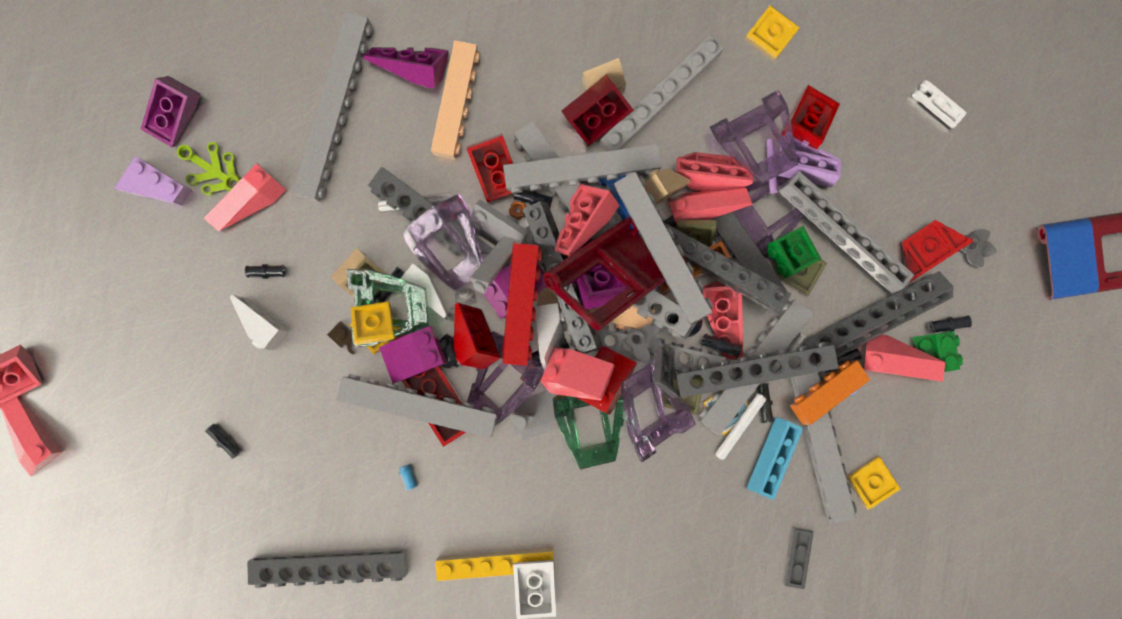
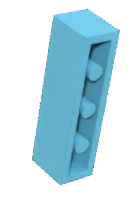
[746,417,803,500]

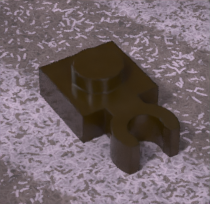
[327,321,363,355]

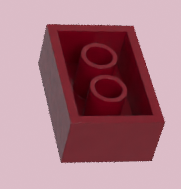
[561,74,634,146]

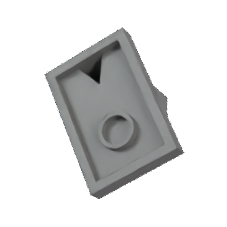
[467,200,528,294]
[510,390,577,440]

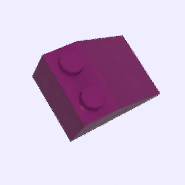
[140,76,201,147]
[484,263,547,319]
[379,326,448,384]

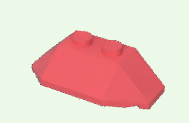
[676,152,753,191]

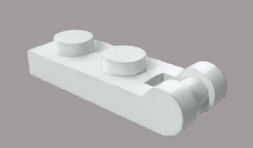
[912,80,967,129]

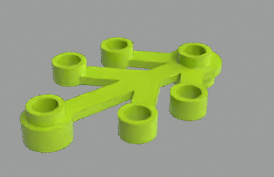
[177,142,242,196]

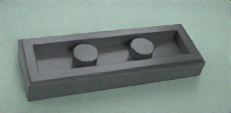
[784,527,814,589]

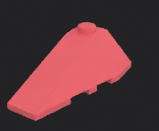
[204,163,286,231]
[554,184,619,256]
[668,188,752,224]
[702,281,744,360]
[863,334,945,382]
[0,396,63,476]

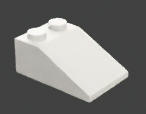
[398,264,450,320]
[230,294,289,350]
[535,303,567,371]
[513,560,556,619]

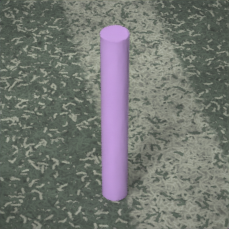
[766,139,778,194]

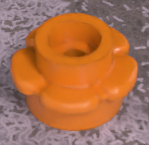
[509,201,526,220]

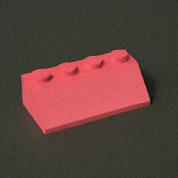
[0,344,42,404]

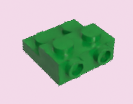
[767,226,822,279]
[911,332,963,372]

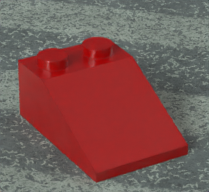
[780,85,840,149]
[466,134,523,203]
[453,303,501,370]
[576,346,637,415]

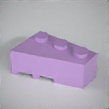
[777,131,842,188]
[114,156,191,206]

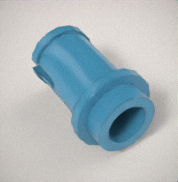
[398,464,418,490]

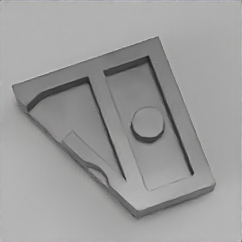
[653,346,680,398]

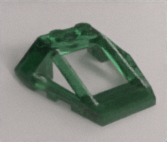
[346,269,429,346]
[553,386,628,470]

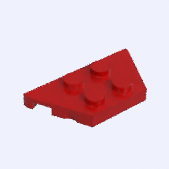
[901,220,973,283]

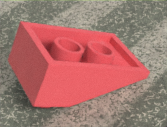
[541,347,615,401]

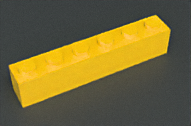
[435,547,555,581]

